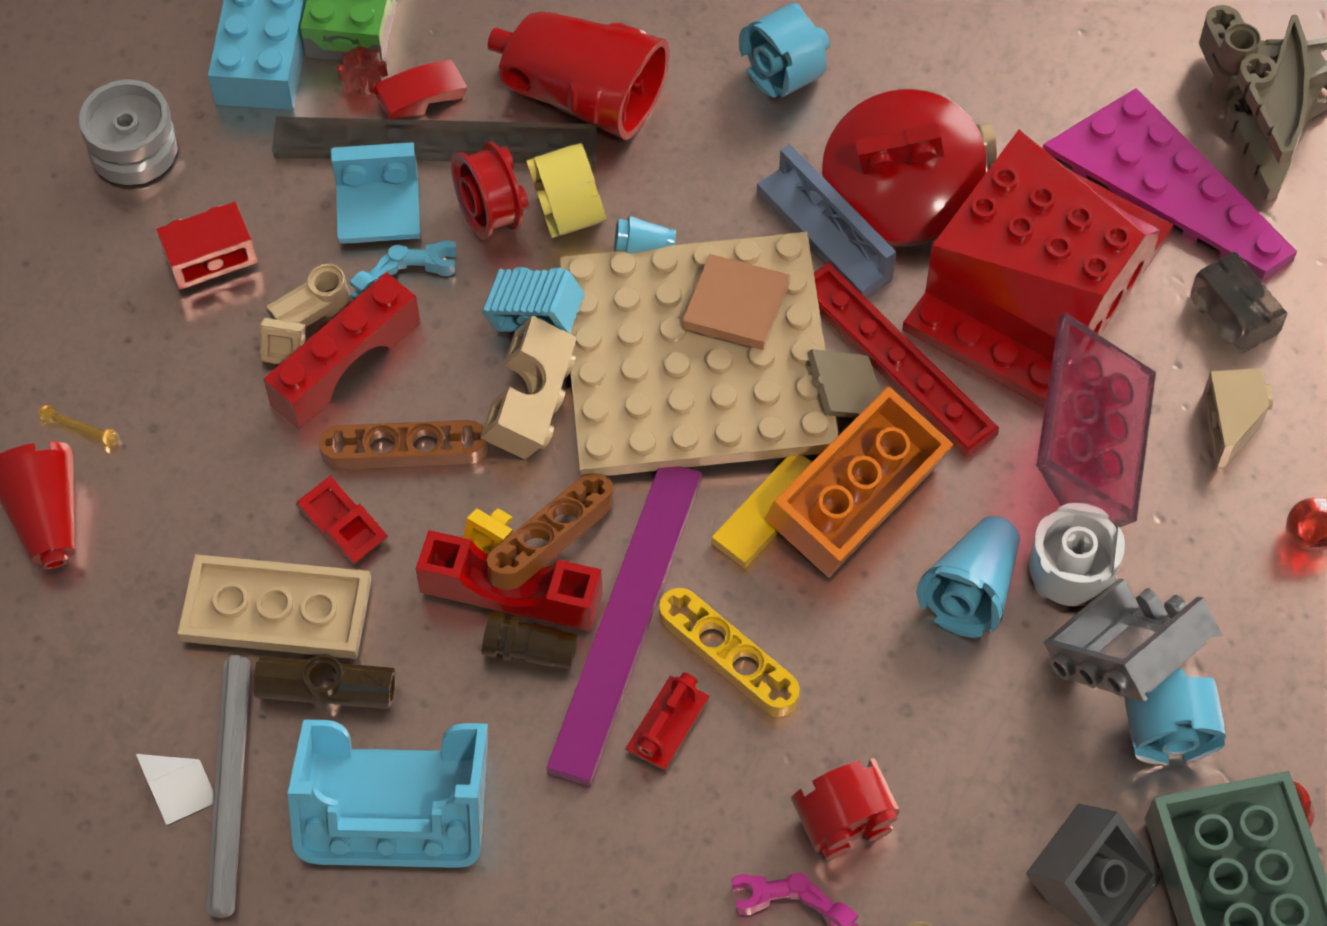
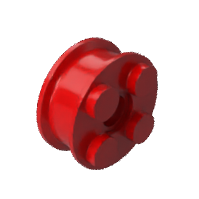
[451,141,529,240]

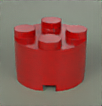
[791,759,900,860]

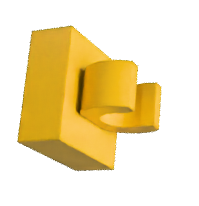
[463,508,513,554]

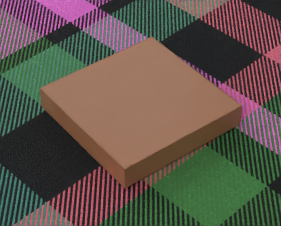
[682,254,790,350]

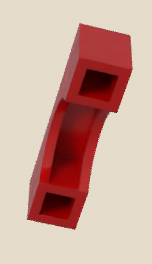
[263,272,421,430]
[415,530,603,632]

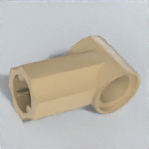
[266,264,351,327]

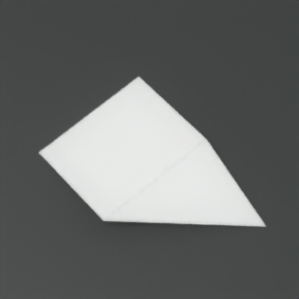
[136,754,214,825]

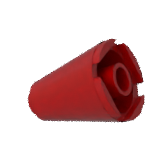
[0,441,75,569]

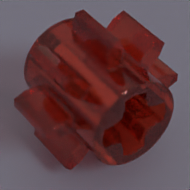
[337,46,388,97]

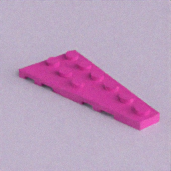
[1042,88,1297,280]

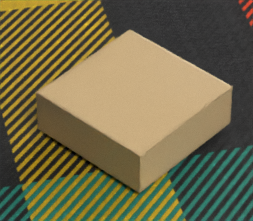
[260,318,305,365]

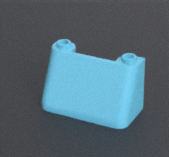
[287,720,488,868]

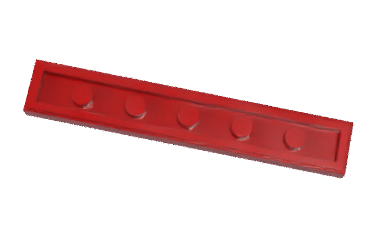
[814,262,999,458]

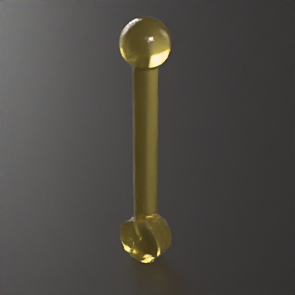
[39,405,119,446]

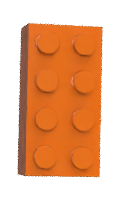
[764,386,954,578]

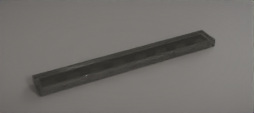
[272,116,597,165]

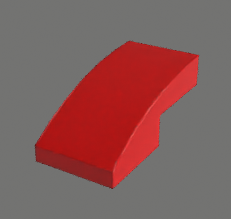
[373,59,468,119]
[296,475,388,565]

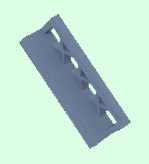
[757,144,896,297]

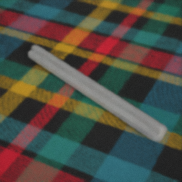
[206,655,251,918]

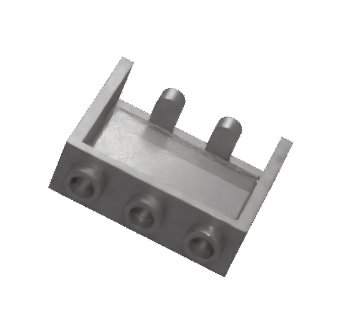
[1043,578,1222,702]

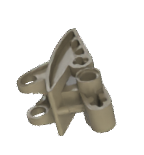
[1199,5,1327,201]

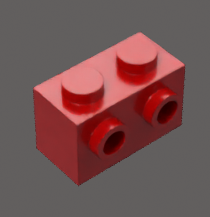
[156,201,258,290]

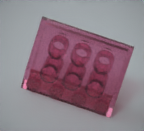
[1036,312,1156,528]

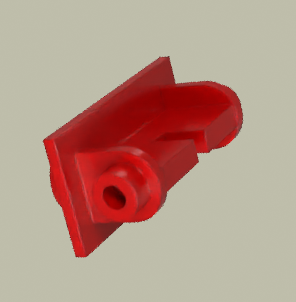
[625,672,710,771]

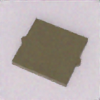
[807,349,882,418]

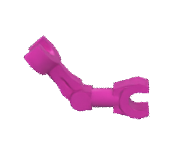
[731,872,858,926]

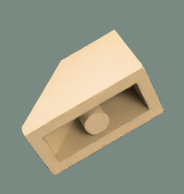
[1203,368,1273,467]

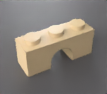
[480,315,577,460]

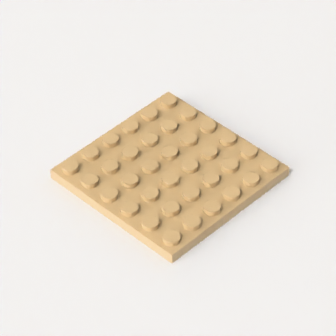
[560,232,838,477]

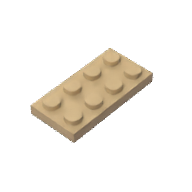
[177,554,372,659]

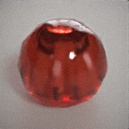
[1286,497,1327,552]

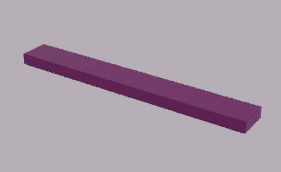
[546,466,702,787]

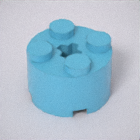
[739,2,830,98]
[1124,668,1227,764]

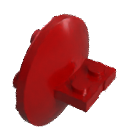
[822,89,987,247]

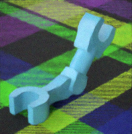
[350,240,456,300]

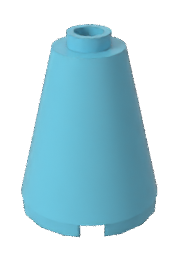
[916,516,1020,638]

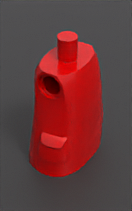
[487,11,669,140]

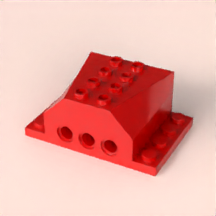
[902,129,1173,411]

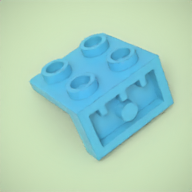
[331,142,421,244]

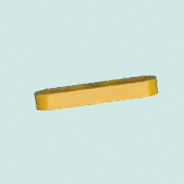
[659,588,800,717]

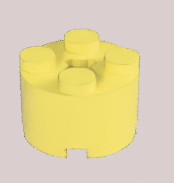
[526,143,607,238]

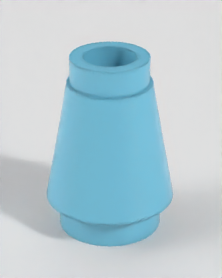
[614,216,676,254]

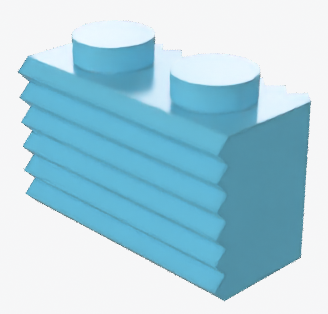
[482,267,584,333]

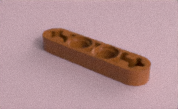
[319,420,489,469]
[487,474,613,590]

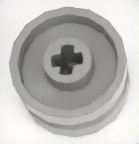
[79,79,178,185]

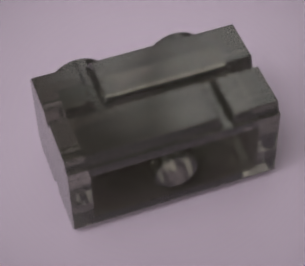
[1190,252,1288,354]

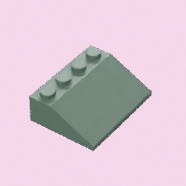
[1144,771,1327,926]

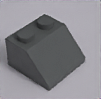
[1026,803,1163,926]

